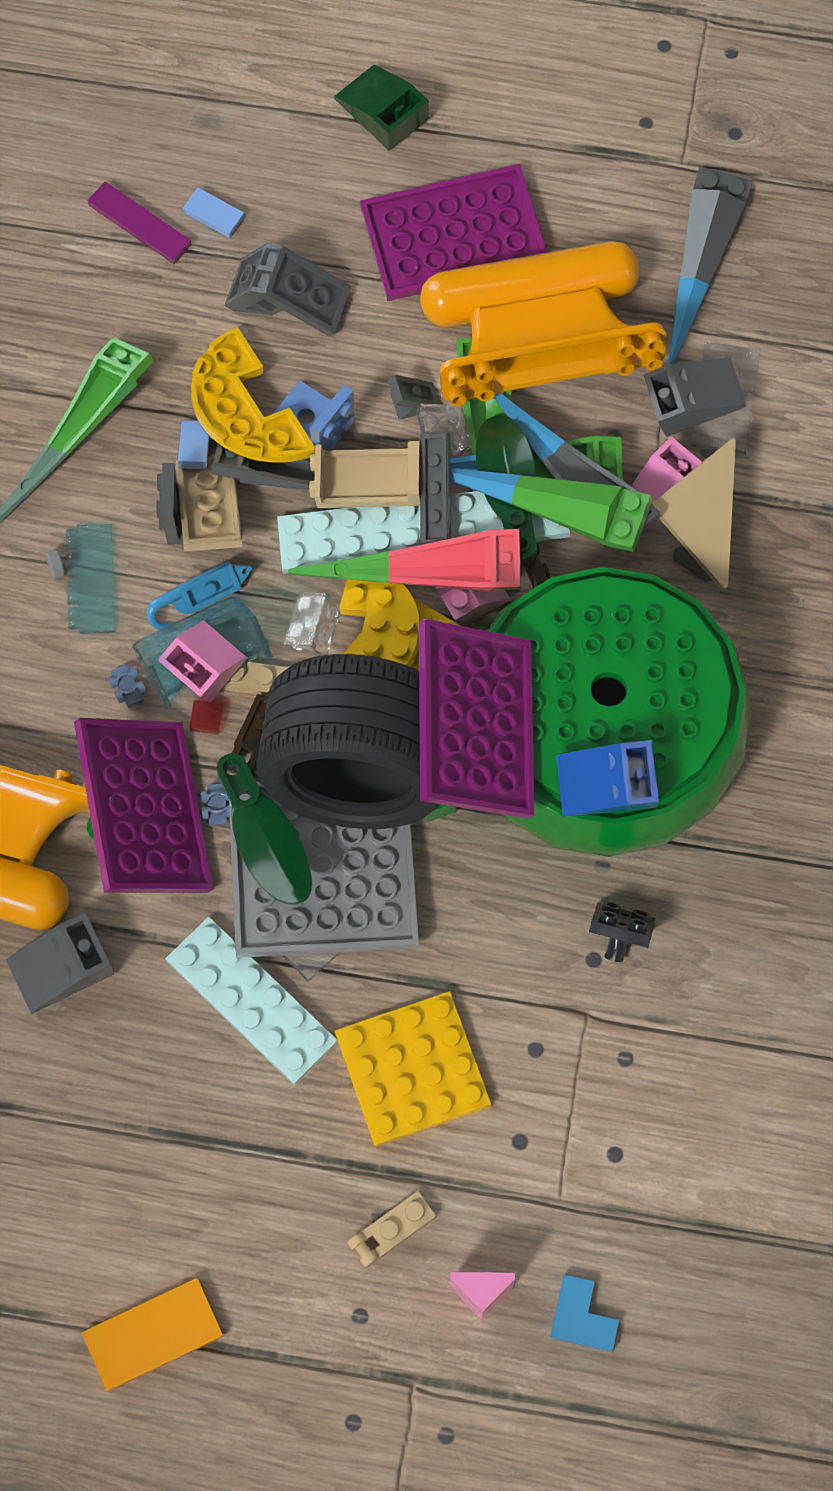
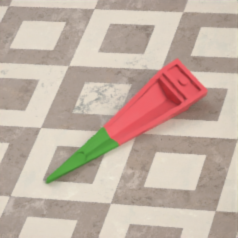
[288,529,521,591]

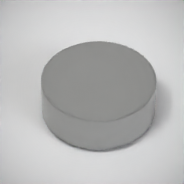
[46,549,65,579]

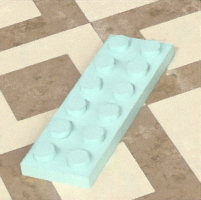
[165,917,338,1086]

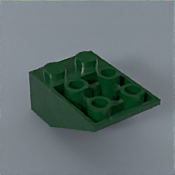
[334,65,429,151]

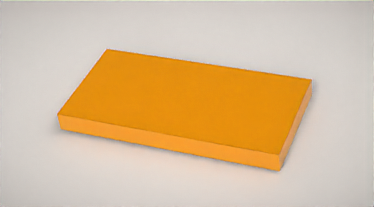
[81,1278,224,1392]

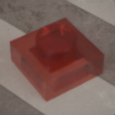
[189,700,224,735]

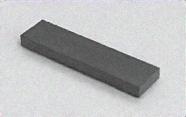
[420,432,451,545]

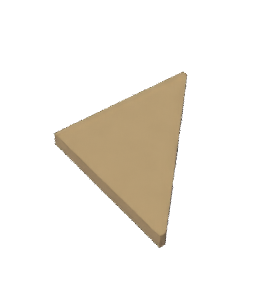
[652,438,736,592]

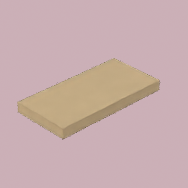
[176,457,242,552]

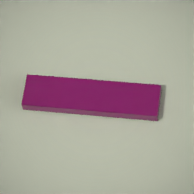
[87,182,191,264]

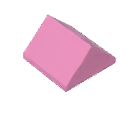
[450,1272,515,1320]

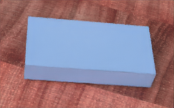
[183,187,245,238]
[178,421,210,469]

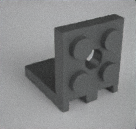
[156,463,183,545]

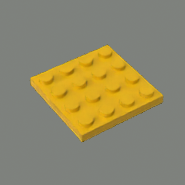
[334,991,491,1148]

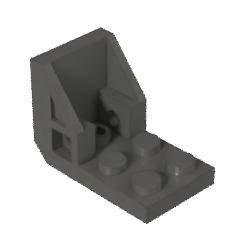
[224,243,351,336]

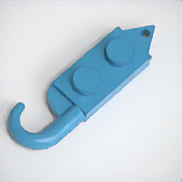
[147,561,252,630]

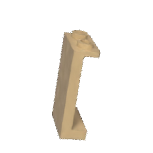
[309,441,420,508]

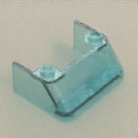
[132,597,273,708]

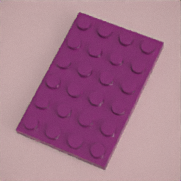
[360,164,547,301]
[419,619,535,819]
[74,718,214,893]

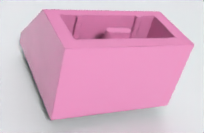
[631,437,702,503]
[158,620,248,703]

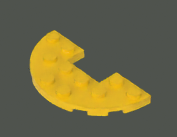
[191,327,315,462]
[339,579,420,667]

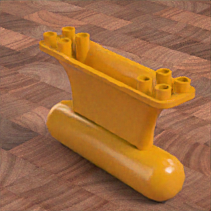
[420,241,666,407]
[0,765,90,930]

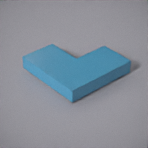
[550,1274,619,1353]

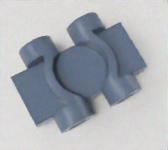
[107,664,146,708]
[201,784,230,826]

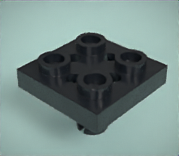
[589,902,656,962]

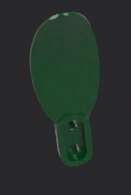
[475,416,537,564]
[217,753,312,905]

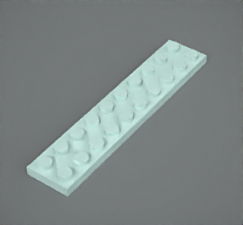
[277,491,570,574]

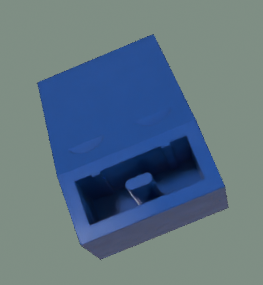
[556,740,659,817]

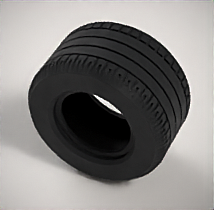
[257,654,440,829]

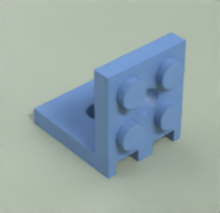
[273,381,356,450]

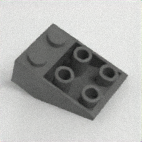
[643,357,747,437]
[6,912,114,1014]

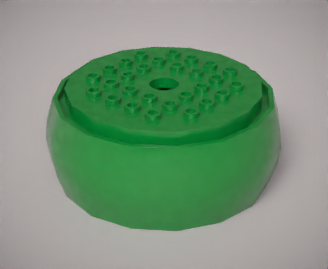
[487,567,752,857]

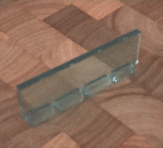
[66,524,115,634]

